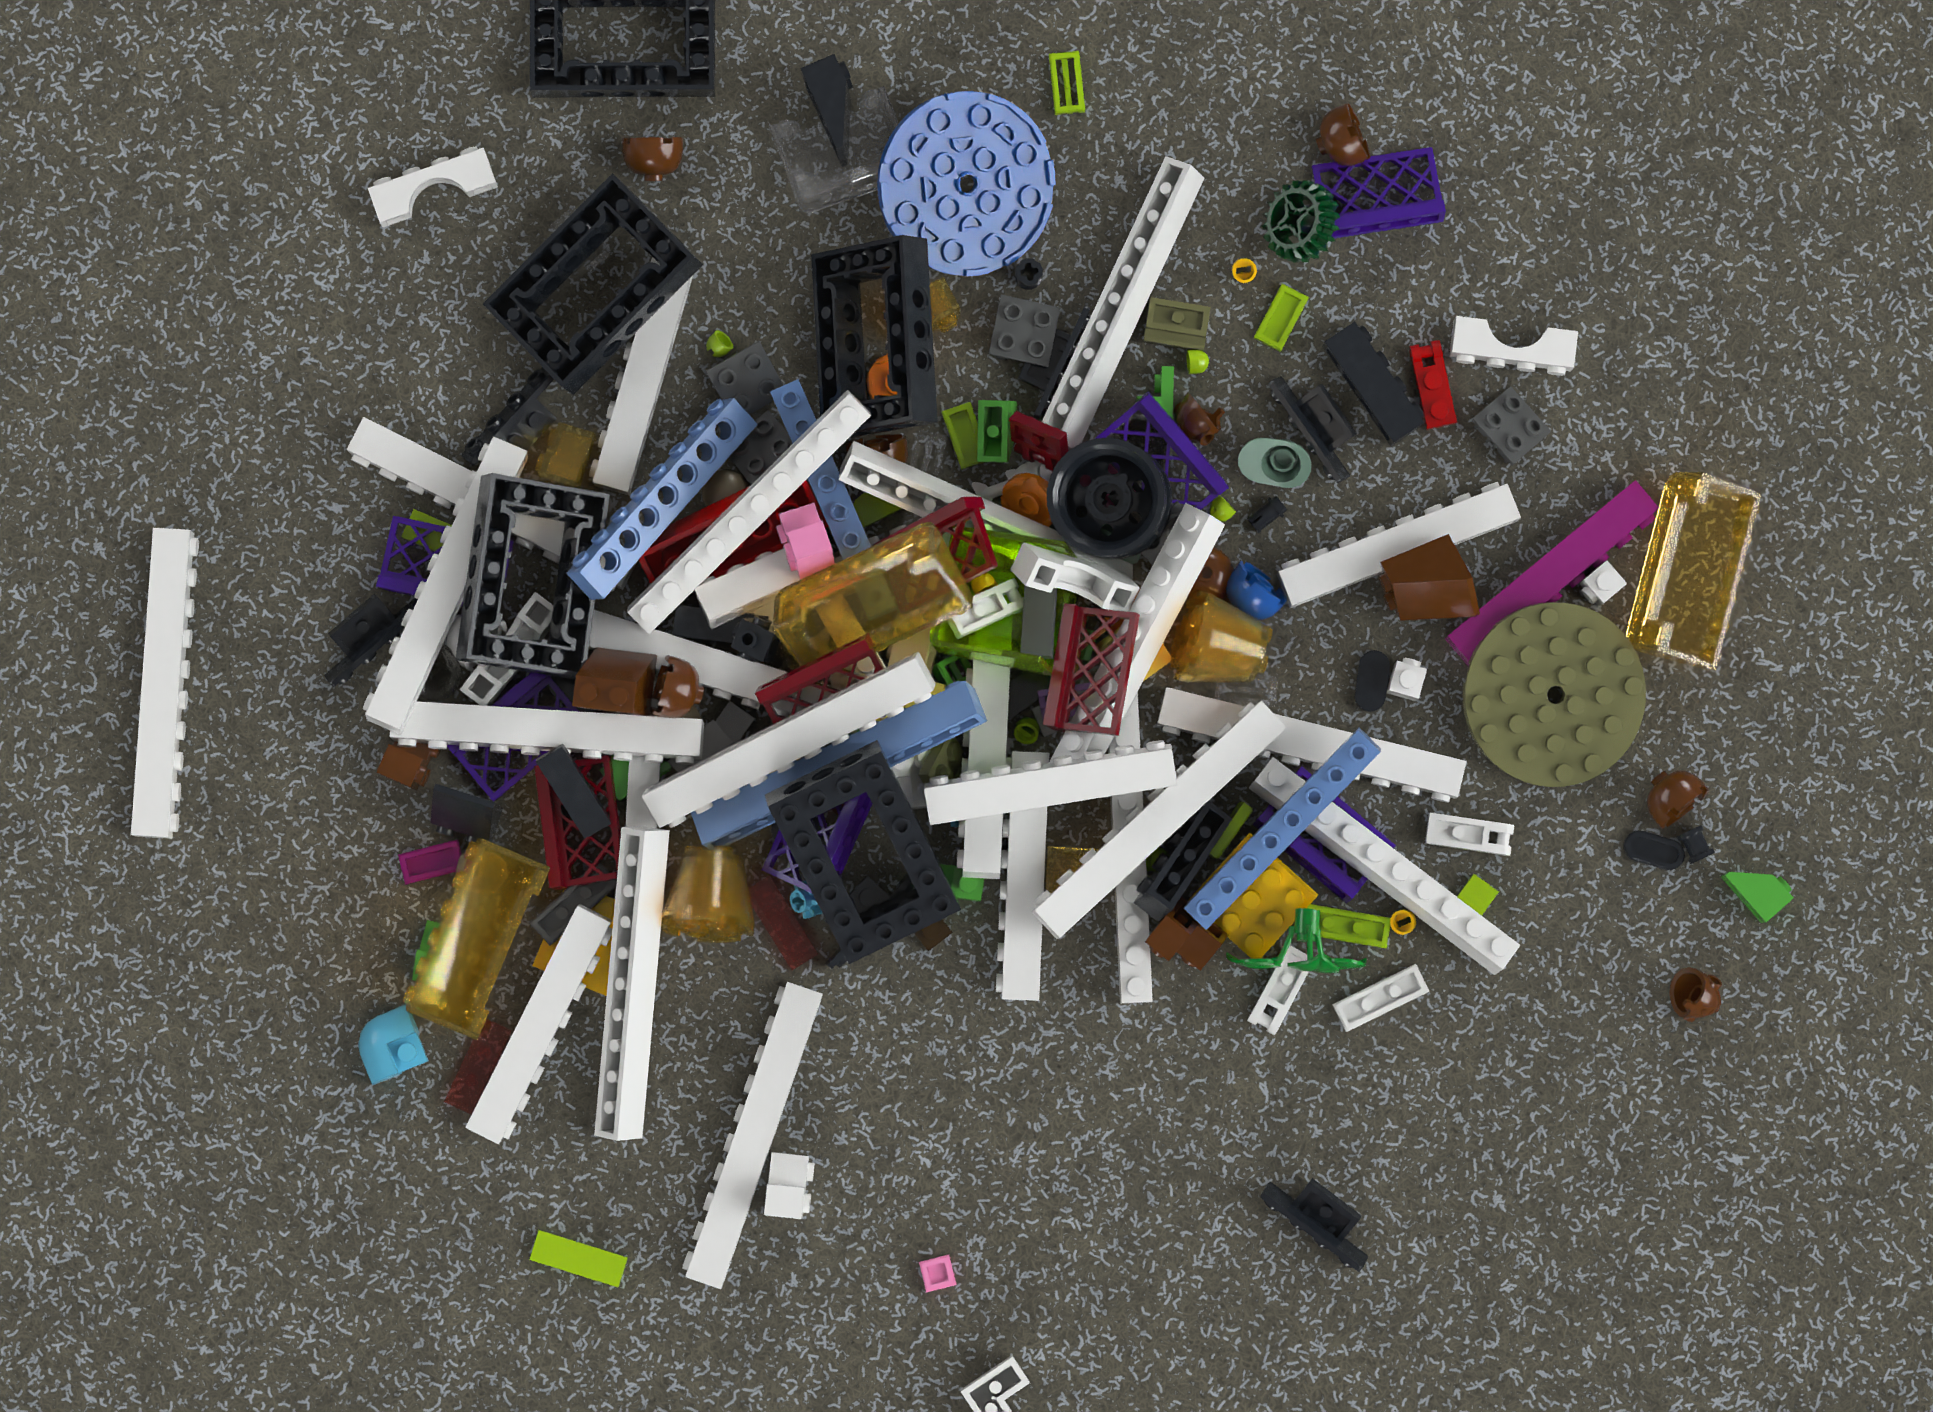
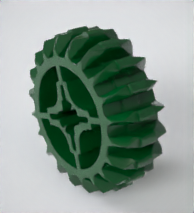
[1261,180,1341,263]

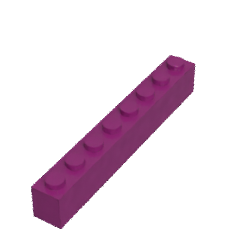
[1445,480,1659,667]

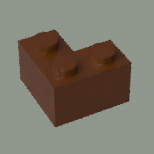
[377,741,441,791]
[1145,896,1229,971]

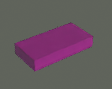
[398,839,462,885]

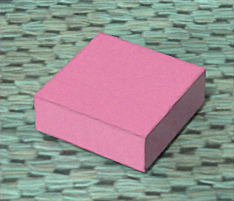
[919,1254,956,1292]

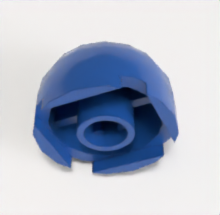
[1226,561,1287,620]

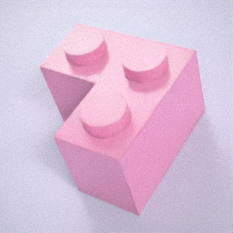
[776,503,835,579]

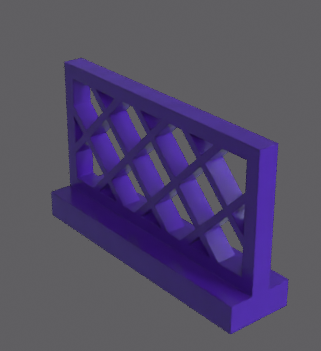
[1312,147,1446,238]
[1094,391,1229,510]
[376,516,514,607]
[447,673,579,802]
[1252,766,1396,904]
[762,792,872,894]

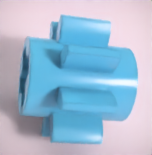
[790,880,823,919]

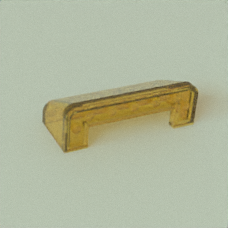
[1626,472,1762,671]
[773,522,973,666]
[403,838,550,1040]

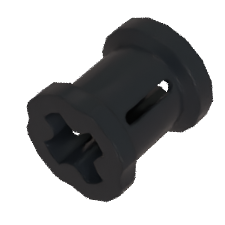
[1015,258,1043,290]
[1677,825,1715,864]

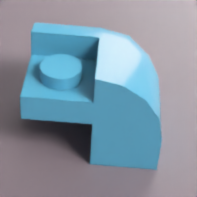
[358,1004,429,1085]

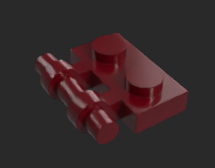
[1009,411,1068,472]

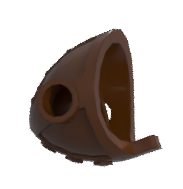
[1173,393,1225,446]
[1669,967,1722,1022]

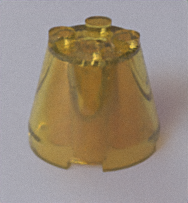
[1170,590,1273,683]
[661,846,755,943]

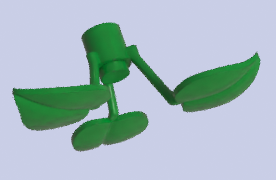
[1226,908,1367,973]

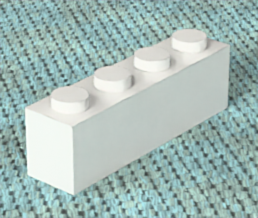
[695,546,824,629]

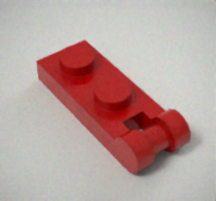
[1409,340,1457,430]

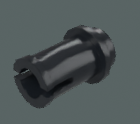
[1247,496,1287,533]

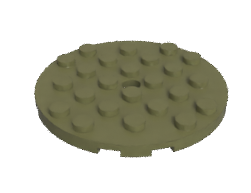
[1463,602,1646,787]

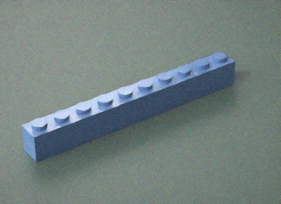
[691,681,987,852]

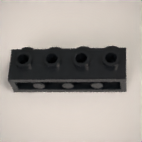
[1322,321,1424,447]
[1133,801,1233,921]

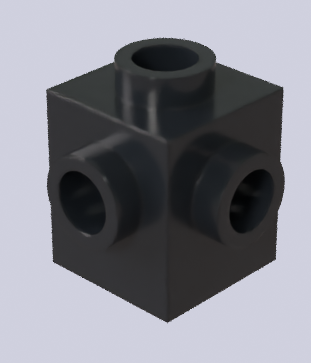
[731,615,785,662]

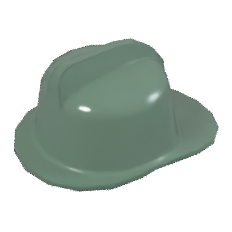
[1238,438,1311,488]

